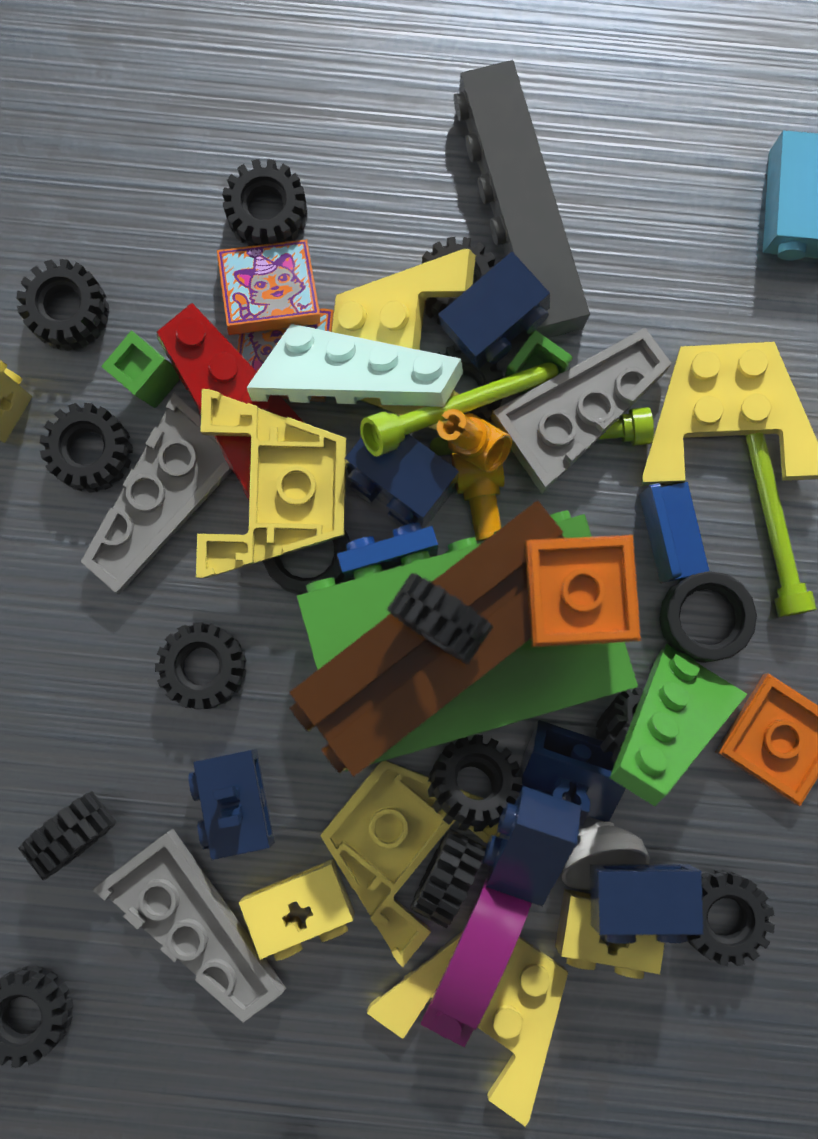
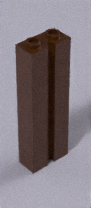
[289,500,564,777]

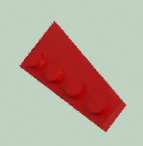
[157,303,305,500]

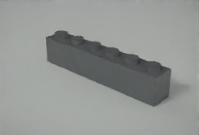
[453,59,590,338]

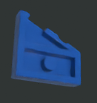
[337,523,438,578]

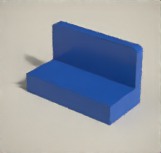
[639,482,709,584]

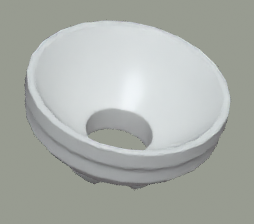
[561,822,650,890]

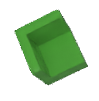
[101,330,180,408]
[504,330,573,395]

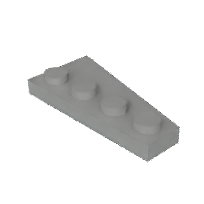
[490,328,671,494]
[81,392,233,594]
[92,829,286,1022]

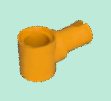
[437,409,512,473]
[451,453,505,541]

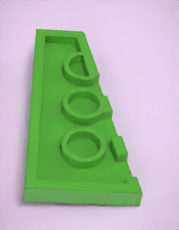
[610,644,747,806]

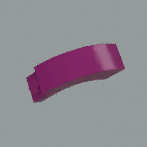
[420,876,532,1048]

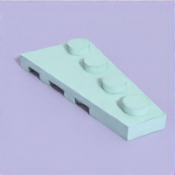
[247,324,463,407]

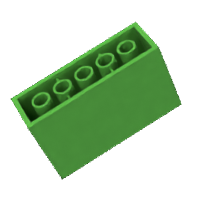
[297,510,638,772]

